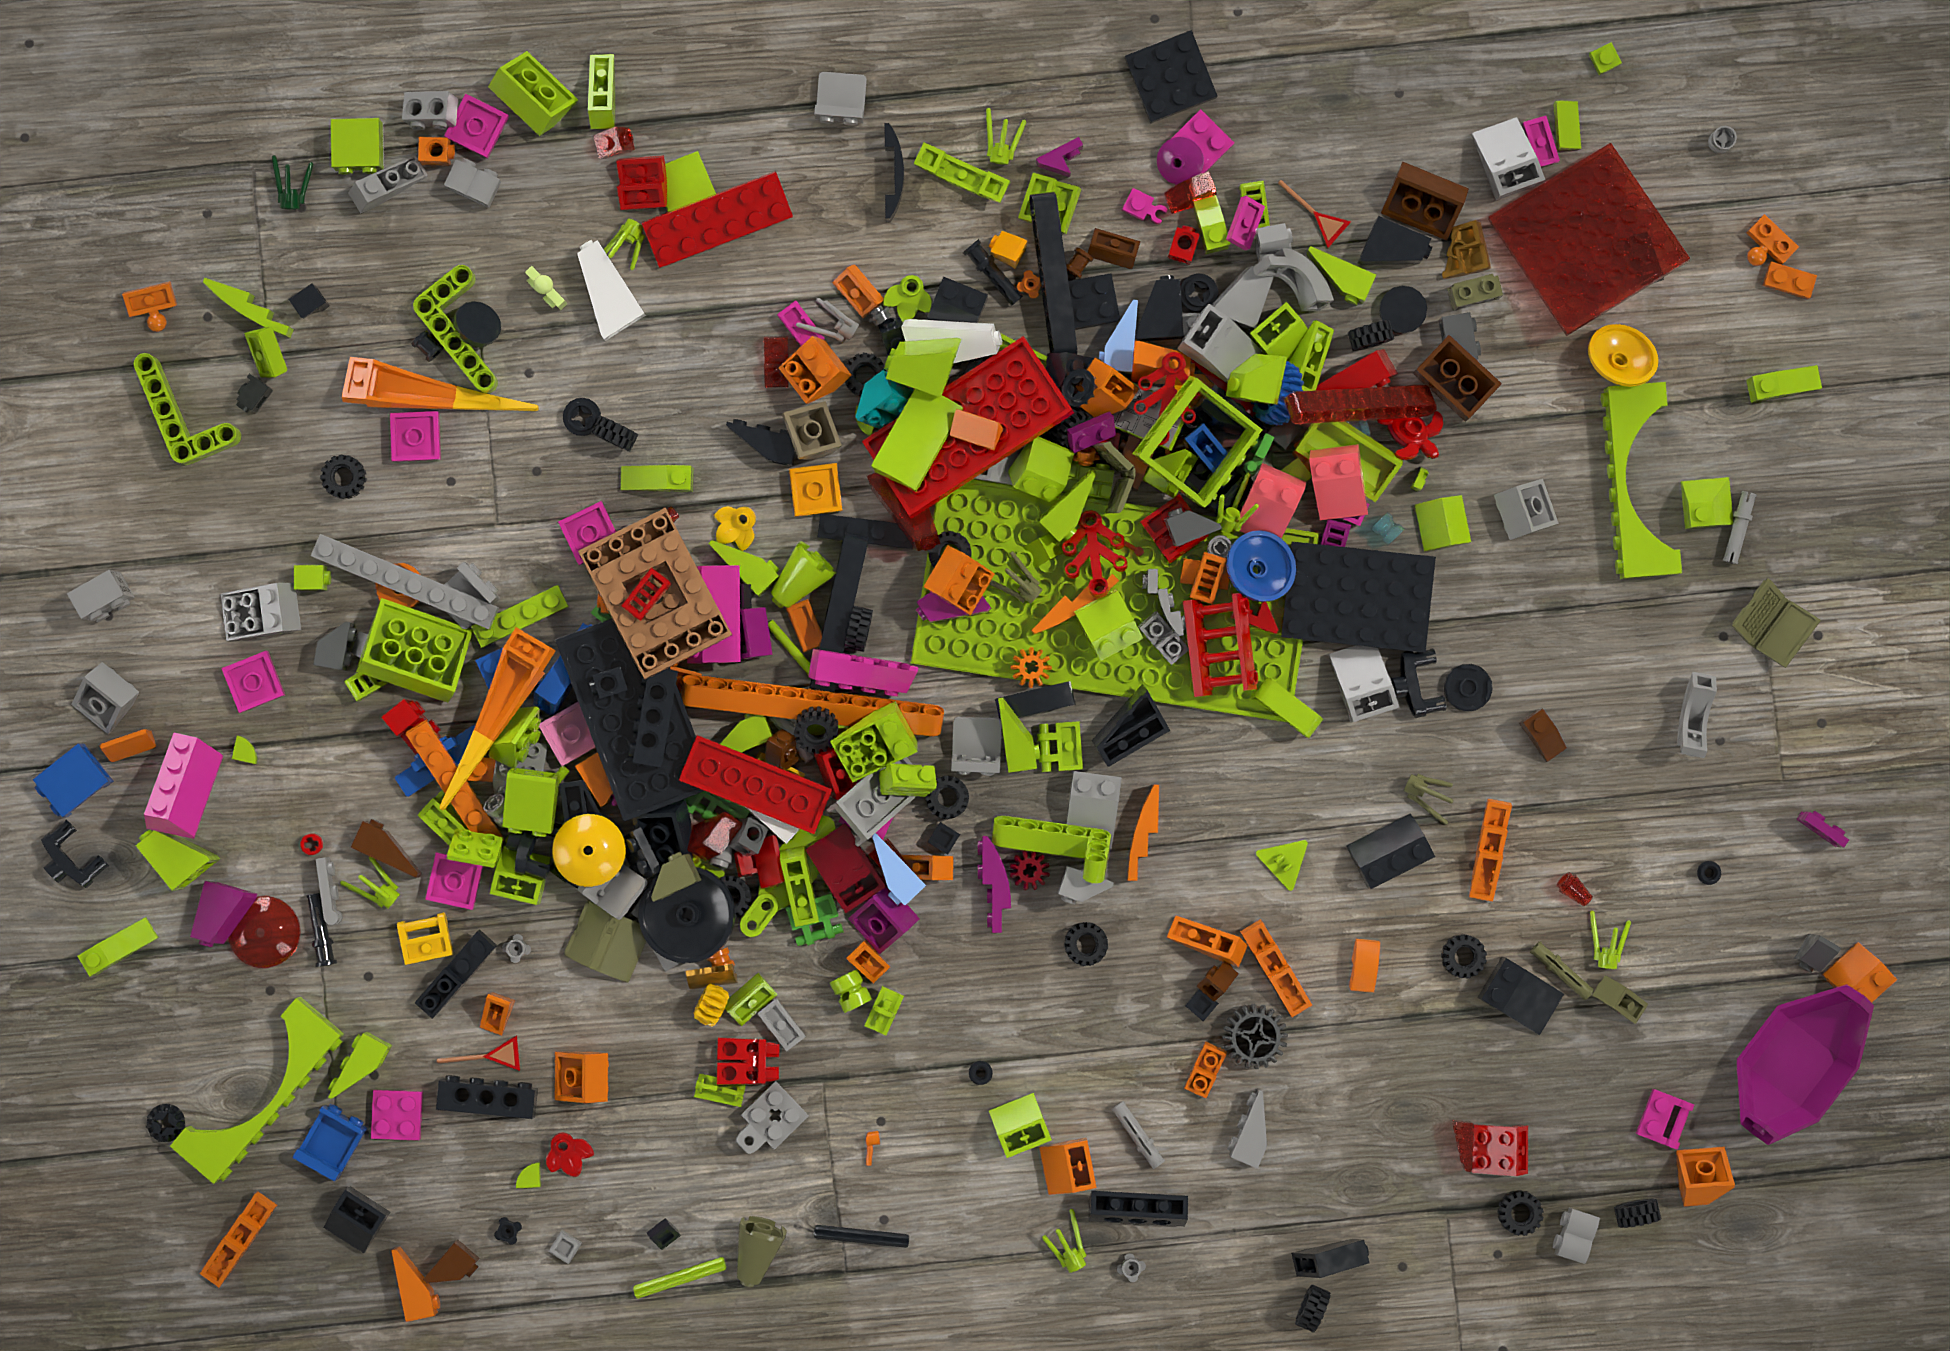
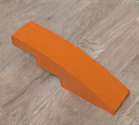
[1031,574,1119,634]
[1127,784,1159,881]
[1469,799,1512,902]
[1240,919,1312,1017]
[200,1192,277,1287]

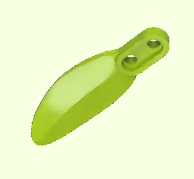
[740,815,835,938]

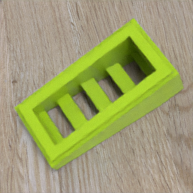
[1239,181,1270,228]
[344,673,389,702]

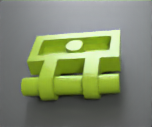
[1037,721,1083,772]

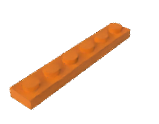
[406,719,504,840]

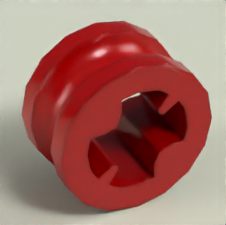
[300,833,323,855]

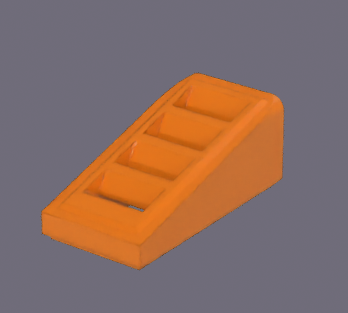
[1190,551,1227,605]

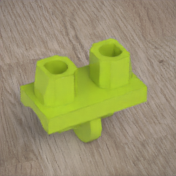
[864,986,904,1036]

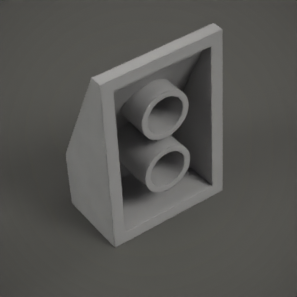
[1066,771,1122,849]

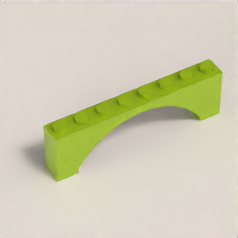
[1601,382,1682,579]
[170,997,344,1184]

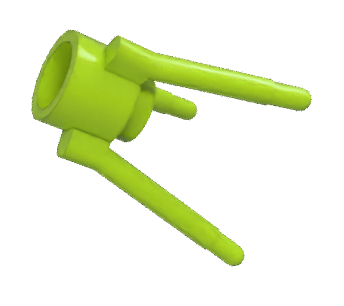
[986,108,1026,165]
[604,218,646,270]
[1215,473,1259,533]
[340,856,400,909]
[1590,910,1631,969]
[1042,1209,1087,1273]

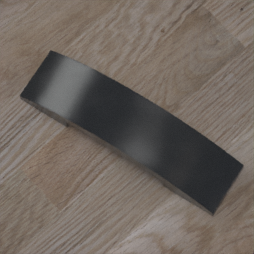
[884,123,904,222]

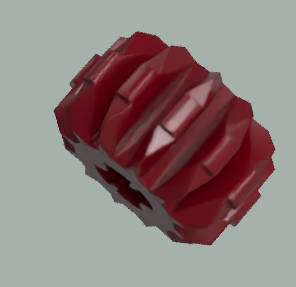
[1010,850,1050,890]

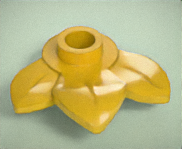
[714,506,756,551]

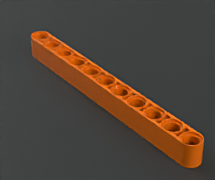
[681,675,944,736]

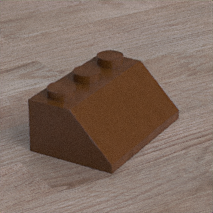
[1381,161,1469,240]
[1413,335,1502,422]

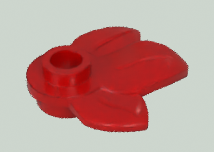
[546,1132,594,1177]

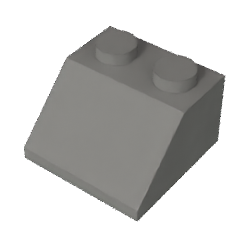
[1494,478,1559,540]
[71,662,139,735]
[1057,866,1114,905]

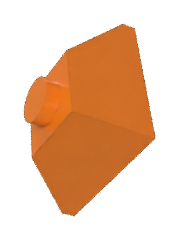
[1676,1147,1735,1207]

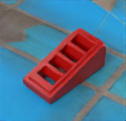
[621,567,672,621]

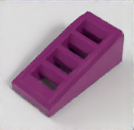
[1320,519,1351,547]

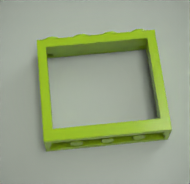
[1132,376,1262,508]

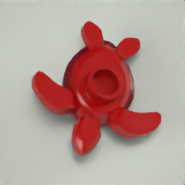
[1376,399,1443,460]

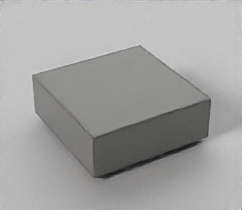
[548,1230,582,1264]

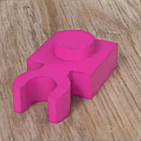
[1122,188,1168,225]

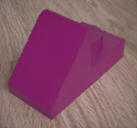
[1036,137,1083,177]

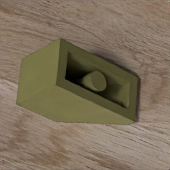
[651,852,701,902]
[1592,975,1648,1024]

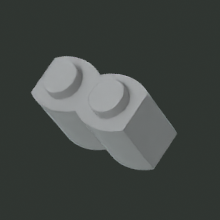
[444,158,501,208]
[1255,223,1293,263]
[1553,1207,1600,1264]

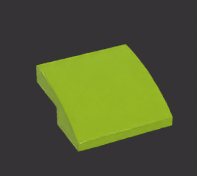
[665,151,716,212]
[1018,173,1081,234]
[418,790,469,846]

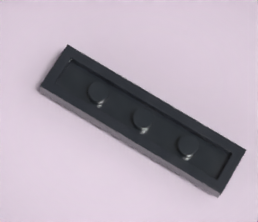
[817,514,916,550]

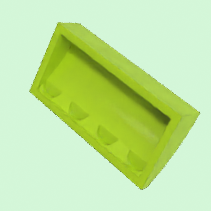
[871,389,963,492]
[1295,407,1403,503]

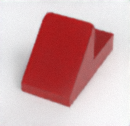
[1230,602,1278,634]

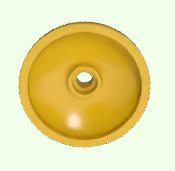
[1588,324,1658,387]
[552,814,626,887]

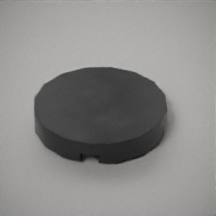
[1379,285,1427,334]
[453,301,501,348]
[1444,664,1493,711]

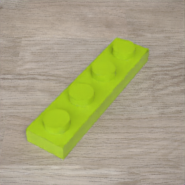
[471,585,569,648]

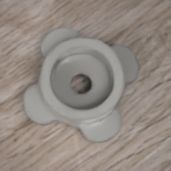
[502,934,531,963]
[1117,1253,1146,1282]

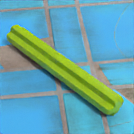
[633,1257,727,1299]

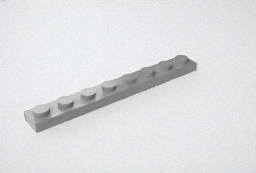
[311,534,499,630]

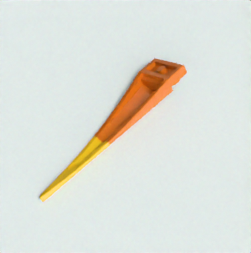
[342,357,539,411]
[440,627,555,810]

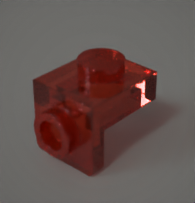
[593,127,635,159]

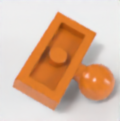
[1746,214,1799,266]
[122,281,177,332]

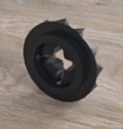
[1181,273,1218,312]
[1062,369,1098,408]
[563,398,601,436]
[146,1104,185,1142]

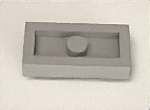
[757,998,806,1051]

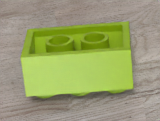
[488,51,578,136]

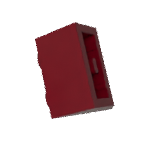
[805,823,886,913]

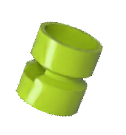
[830,969,872,1013]

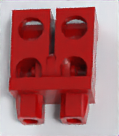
[717,1038,779,1086]

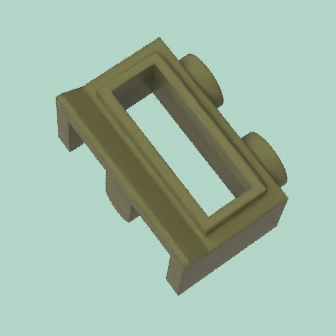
[1447,274,1503,311]

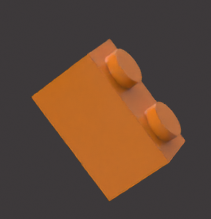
[1822,942,1898,1003]
[555,1052,609,1103]

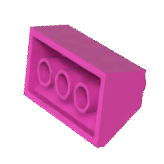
[687,565,740,664]
[144,733,223,839]

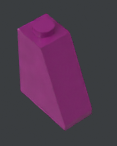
[915,592,991,623]
[190,881,257,947]

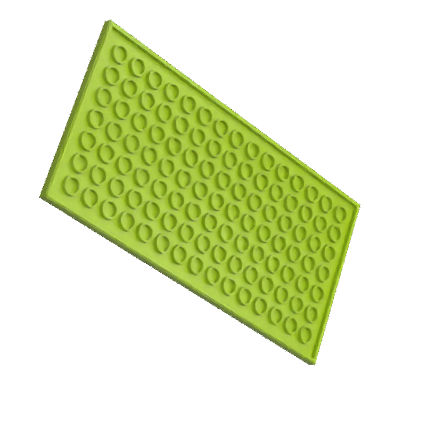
[911,479,1319,722]

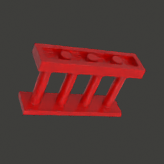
[1183,593,1258,697]

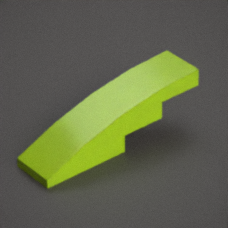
[203,278,294,339]

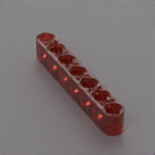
[1284,385,1437,424]

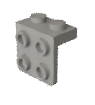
[814,72,867,126]
[444,562,500,629]
[951,716,1002,776]
[493,743,547,797]
[577,864,647,920]

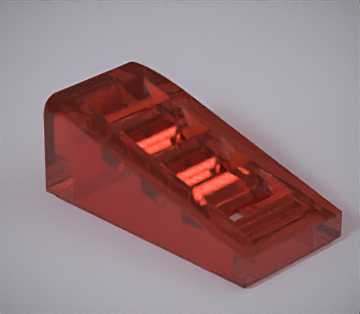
[1452,1120,1474,1172]

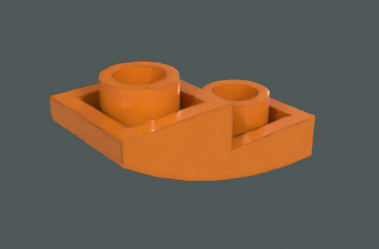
[1349,939,1380,992]
[1184,1041,1227,1098]

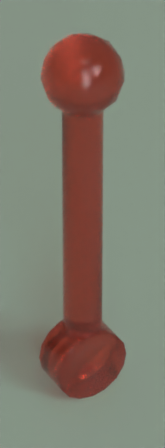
[1106,526,1144,556]

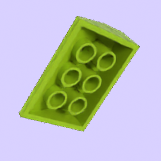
[356,598,473,703]

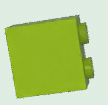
[331,118,384,175]

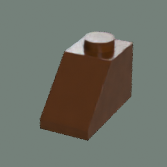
[1118,435,1154,492]
[1519,708,1567,762]
[423,1240,480,1283]

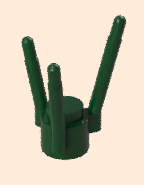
[272,155,313,210]

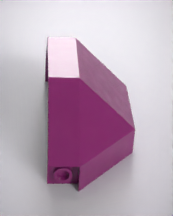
[1737,984,1874,1145]

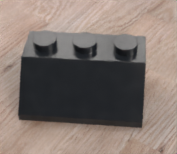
[1346,813,1435,889]

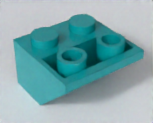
[855,370,914,429]

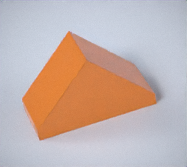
[846,940,890,984]
[479,992,515,1036]

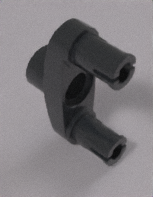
[1390,648,1447,718]
[41,819,109,888]
[506,822,562,880]

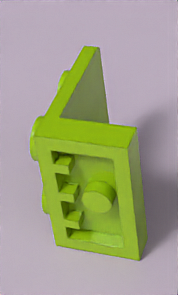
[447,829,503,868]

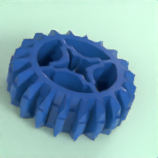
[1251,361,1304,425]

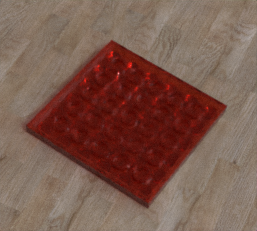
[1488,143,1690,336]

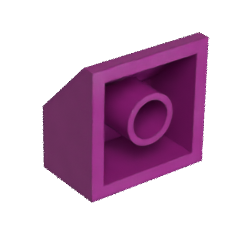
[740,607,773,660]
[848,884,920,954]

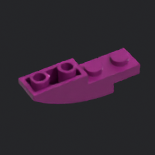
[978,836,1011,933]

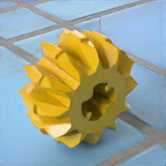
[694,984,729,1027]

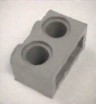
[402,91,458,130]

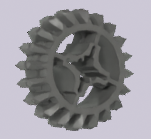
[1222,1004,1288,1069]

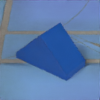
[1184,423,1228,473]

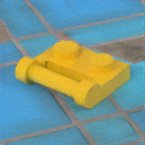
[397,912,454,965]

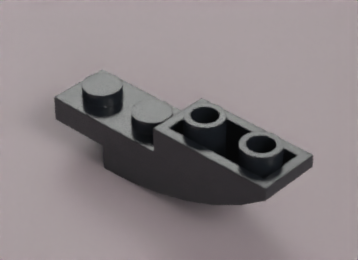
[415,930,498,1019]

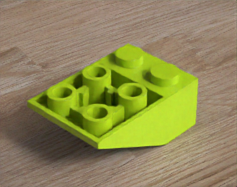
[830,701,918,782]

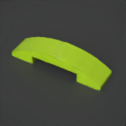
[914,142,1010,203]

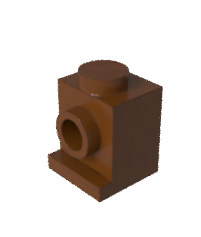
[764,729,799,771]
[1196,961,1239,1002]

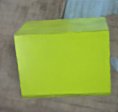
[1414,495,1471,552]

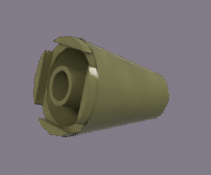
[737,1216,787,1287]

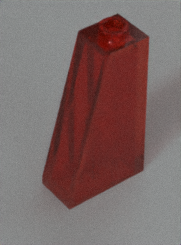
[867,472,941,551]

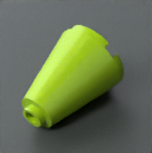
[771,541,836,608]

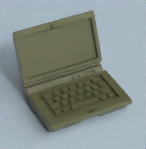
[1092,442,1135,514]
[1732,578,1821,668]
[564,900,646,983]

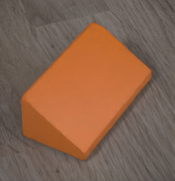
[832,264,884,318]
[950,409,1003,450]
[1180,558,1230,590]
[100,729,156,762]

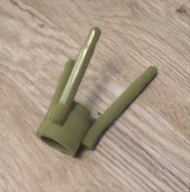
[989,551,1043,604]
[1403,773,1454,825]

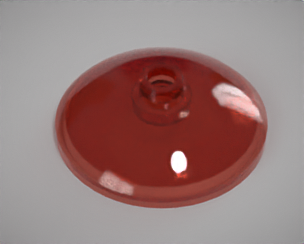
[228,896,301,968]

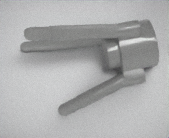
[796,298,859,342]

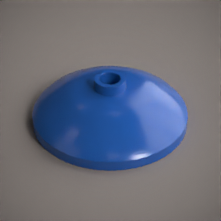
[1227,531,1296,602]

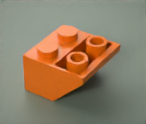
[779,336,852,404]
[1076,358,1140,418]
[923,545,995,615]
[1039,1137,1097,1195]

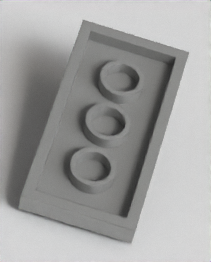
[826,757,916,847]

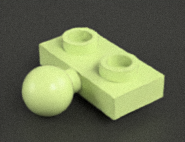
[525,266,567,310]

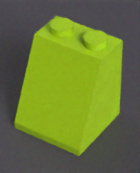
[884,337,961,397]
[502,767,561,837]
[135,830,220,891]

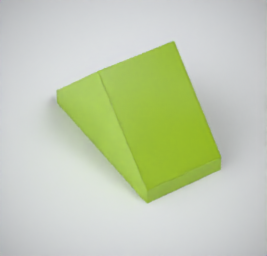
[1023,533,1063,568]

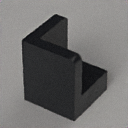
[288,283,330,319]

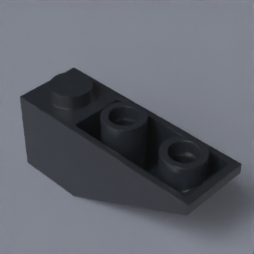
[1190,385,1269,438]
[726,419,796,467]

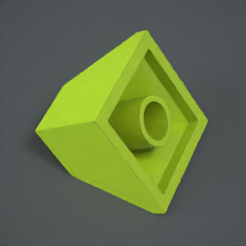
[1226,354,1287,405]
[1681,477,1734,529]

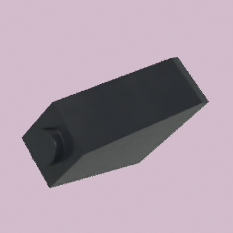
[1357,216,1433,265]
[1135,275,1184,342]
[1291,1239,1370,1278]

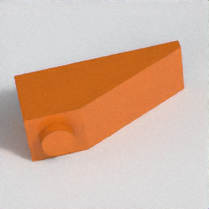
[1167,916,1248,967]
[391,1246,440,1322]

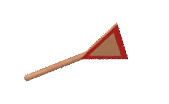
[1278,180,1351,249]
[437,1035,520,1071]

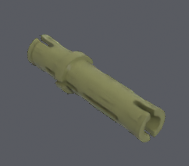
[1530,941,1594,1001]

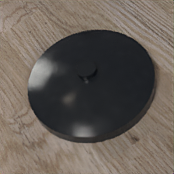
[638,866,735,963]

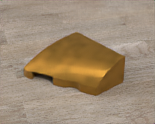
[1442,220,1491,279]
[685,964,738,990]

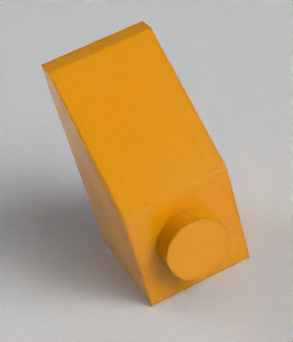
[988,231,1027,269]

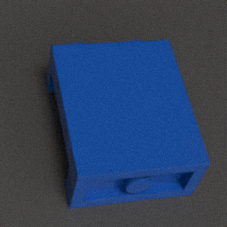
[33,743,114,817]
[292,1104,367,1181]

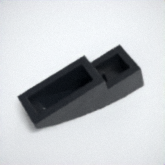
[995,681,1076,720]

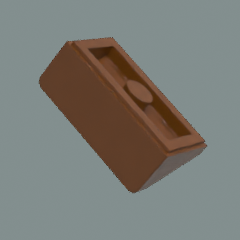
[1088,228,1141,269]

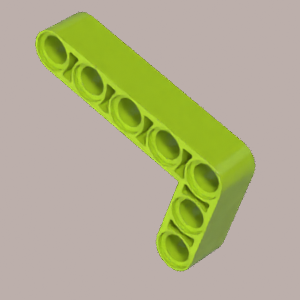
[413,265,498,394]
[134,353,241,465]
[992,816,1111,884]

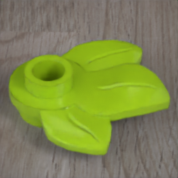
[884,275,932,322]

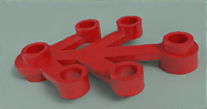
[1134,352,1200,445]
[1062,510,1128,598]

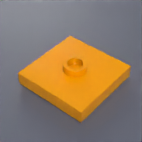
[789,463,843,517]

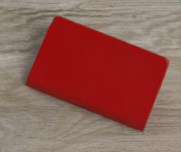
[755,835,785,889]

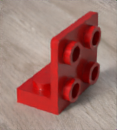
[1472,1124,1528,1176]

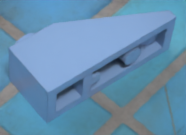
[1099,300,1138,375]
[872,833,926,905]

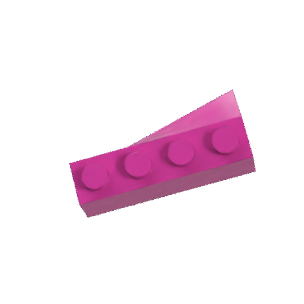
[808,649,918,697]

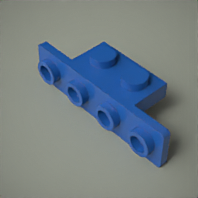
[395,725,476,796]

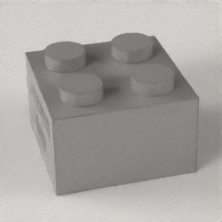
[67,570,135,622]

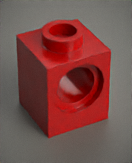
[1167,225,1200,265]

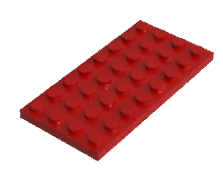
[862,336,1074,519]

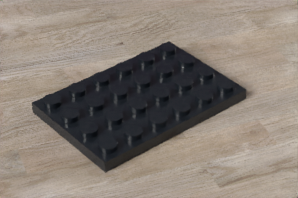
[1281,542,1436,653]

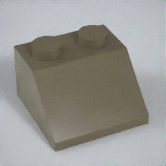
[782,401,842,460]

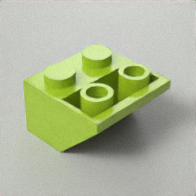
[1248,302,1308,361]
[489,706,541,768]
[490,846,551,905]
[989,1093,1052,1158]

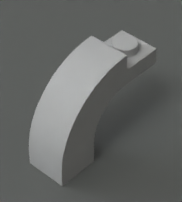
[1253,248,1334,311]
[1677,672,1717,758]

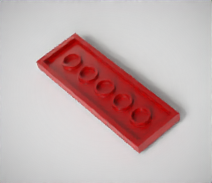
[642,171,793,268]
[679,735,832,834]

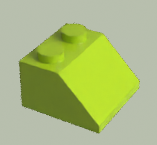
[1008,437,1074,503]
[1074,589,1143,661]

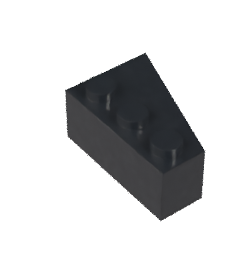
[1091,684,1171,767]
[559,780,602,853]

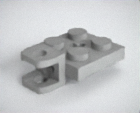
[736,1081,809,1154]

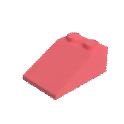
[1309,444,1368,520]
[1240,463,1306,538]

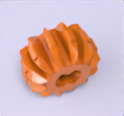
[1011,647,1052,688]

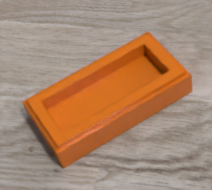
[786,599,822,652]

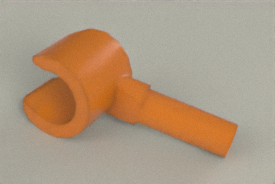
[865,1131,880,1166]

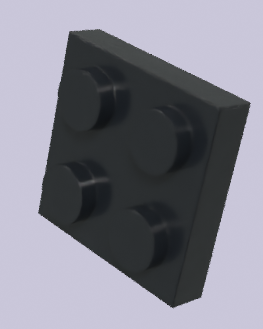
[1068,273,1120,329]
[623,827,661,880]

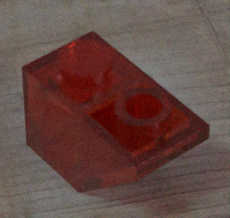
[687,812,742,861]

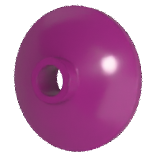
[1157,137,1204,185]

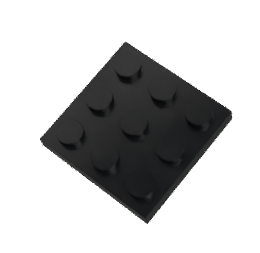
[1124,30,1218,124]

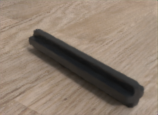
[814,1225,909,1248]

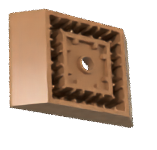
[578,508,732,679]

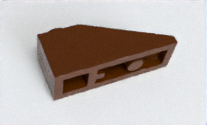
[351,819,422,878]

